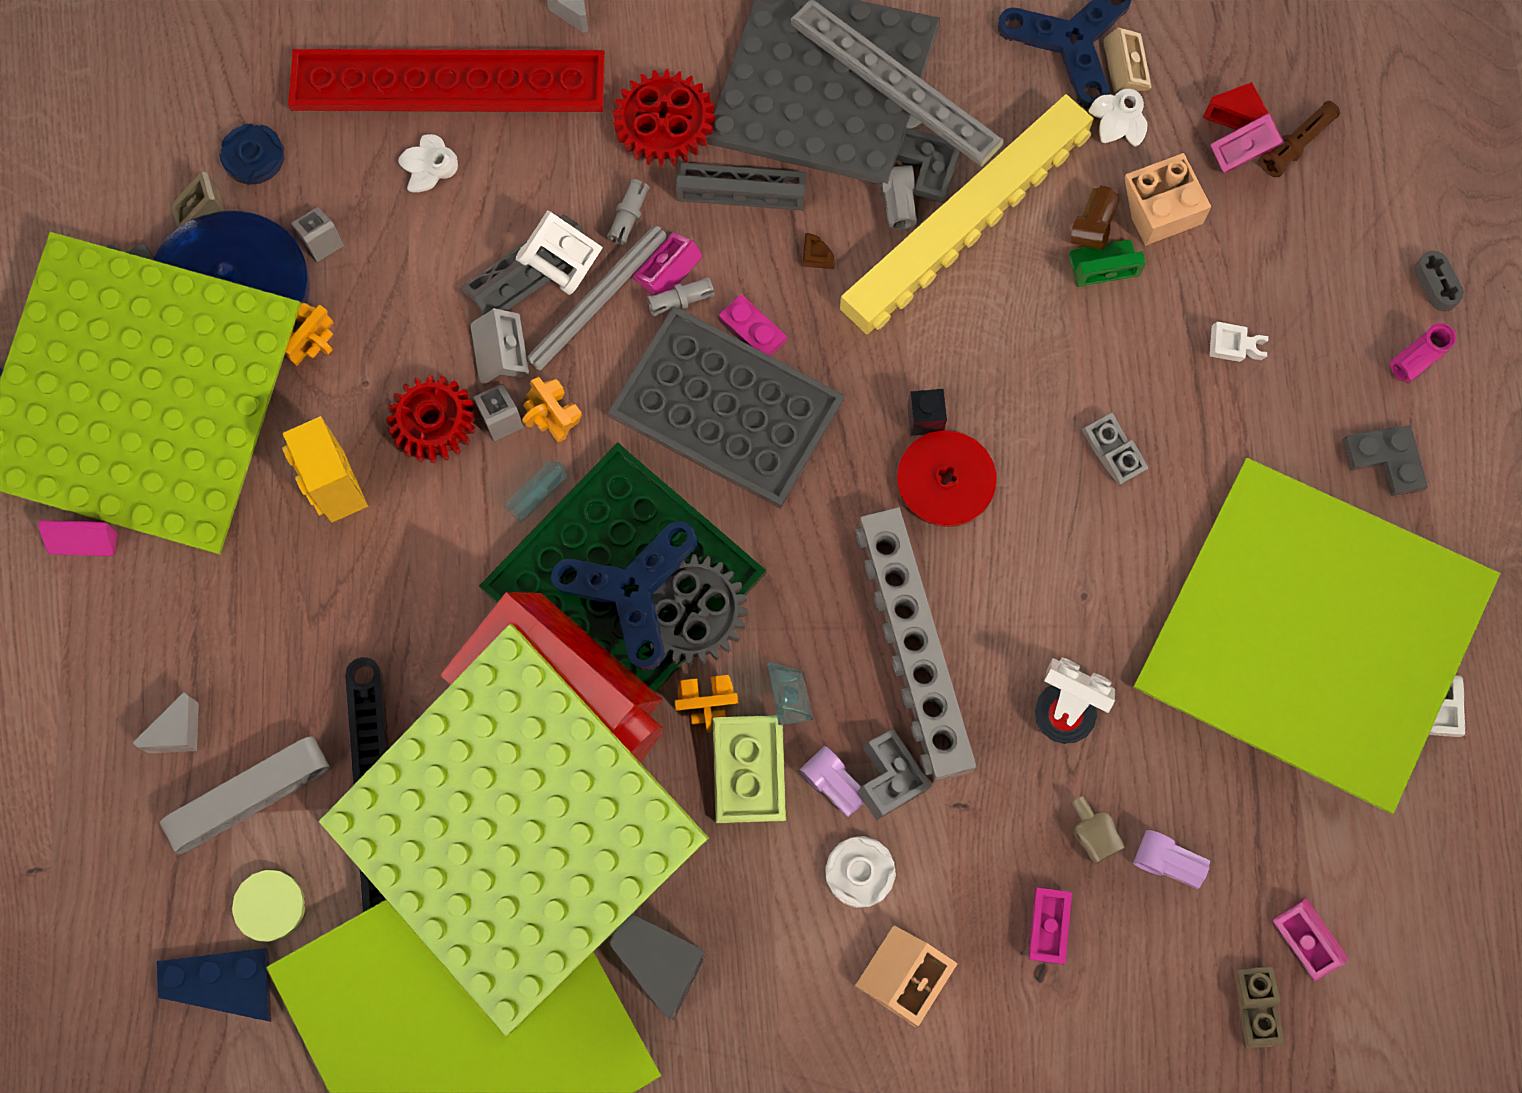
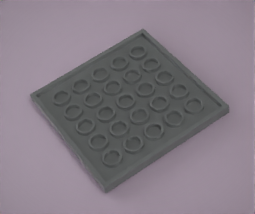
[706,0,940,185]

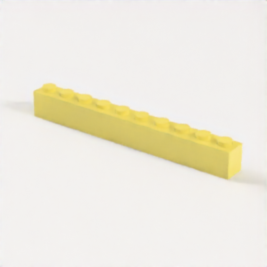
[840,94,1094,335]

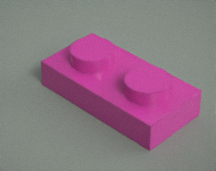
[1210,114,1284,174]
[718,294,787,356]
[1028,887,1072,965]

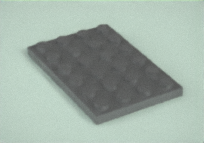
[608,306,845,509]

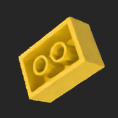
[282,416,369,523]

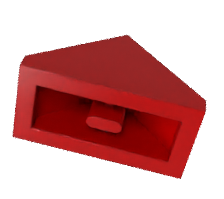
[1203,82,1269,130]

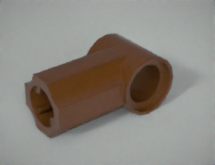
[1071,185,1120,251]

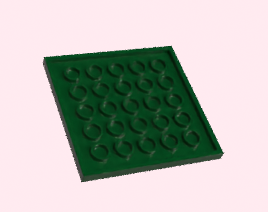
[479,442,766,693]

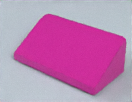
[632,232,702,295]
[38,520,118,556]
[1272,898,1348,981]

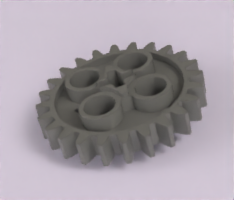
[649,554,748,667]

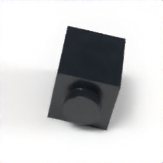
[907,389,947,436]

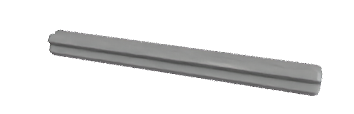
[527,225,666,370]

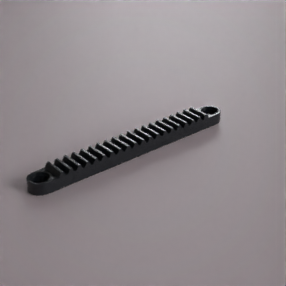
[345,657,389,912]

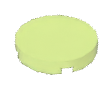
[232,870,305,942]

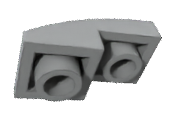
[1081,412,1148,485]

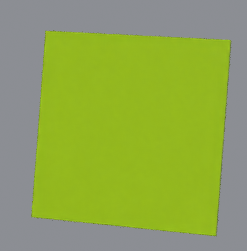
[0,232,301,555]
[1133,458,1501,815]
[319,624,709,1036]
[266,899,661,1093]

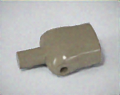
[1072,796,1125,865]

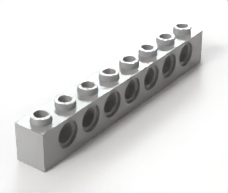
[855,507,977,783]

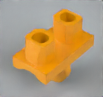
[285,303,334,366]
[522,377,582,443]
[675,675,738,733]

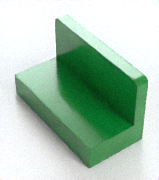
[1069,239,1146,288]

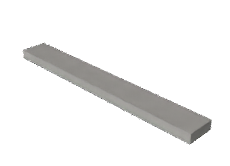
[791,0,1003,167]

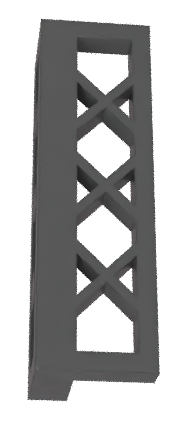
[676,163,806,211]
[461,215,585,315]

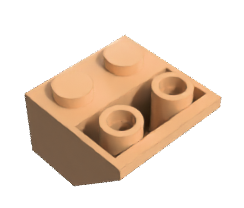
[1124,153,1211,246]
[855,925,957,1027]

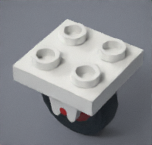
[1035,657,1115,744]

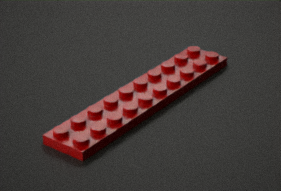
[288,49,605,112]

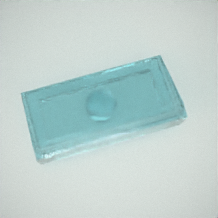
[504,460,567,522]
[767,662,813,725]

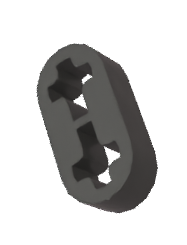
[1415,251,1464,311]

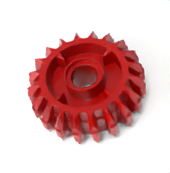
[386,375,477,464]

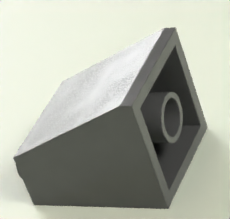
[609,914,706,1020]

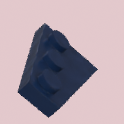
[157,948,271,1022]

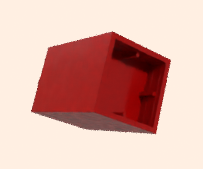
[440,592,663,762]

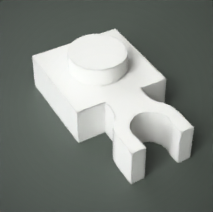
[1210,322,1268,362]

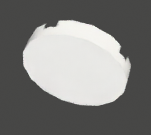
[825,836,896,908]

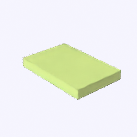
[713,715,786,823]

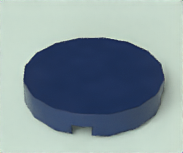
[220,123,285,185]

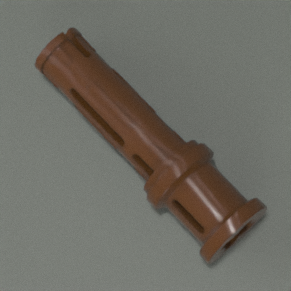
[1259,101,1340,177]

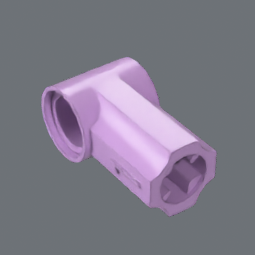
[799,746,864,818]
[1133,830,1210,889]

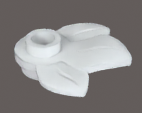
[1088,88,1147,147]
[398,134,458,192]

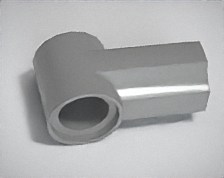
[879,165,917,230]

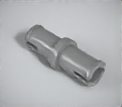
[607,179,650,245]
[647,277,715,317]

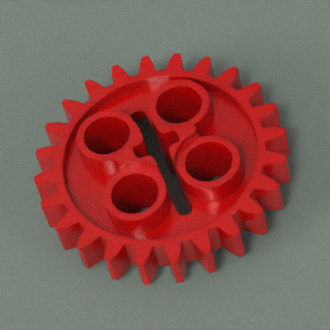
[613,69,715,167]

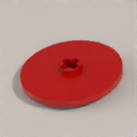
[897,430,997,527]

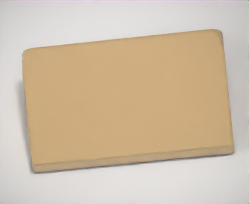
[1103,28,1151,93]

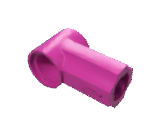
[1389,323,1456,384]

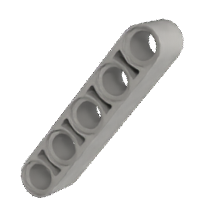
[160,736,330,854]

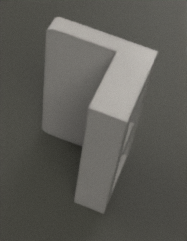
[471,308,529,383]

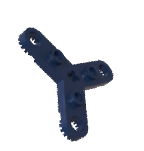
[998,0,1131,108]
[551,521,698,671]

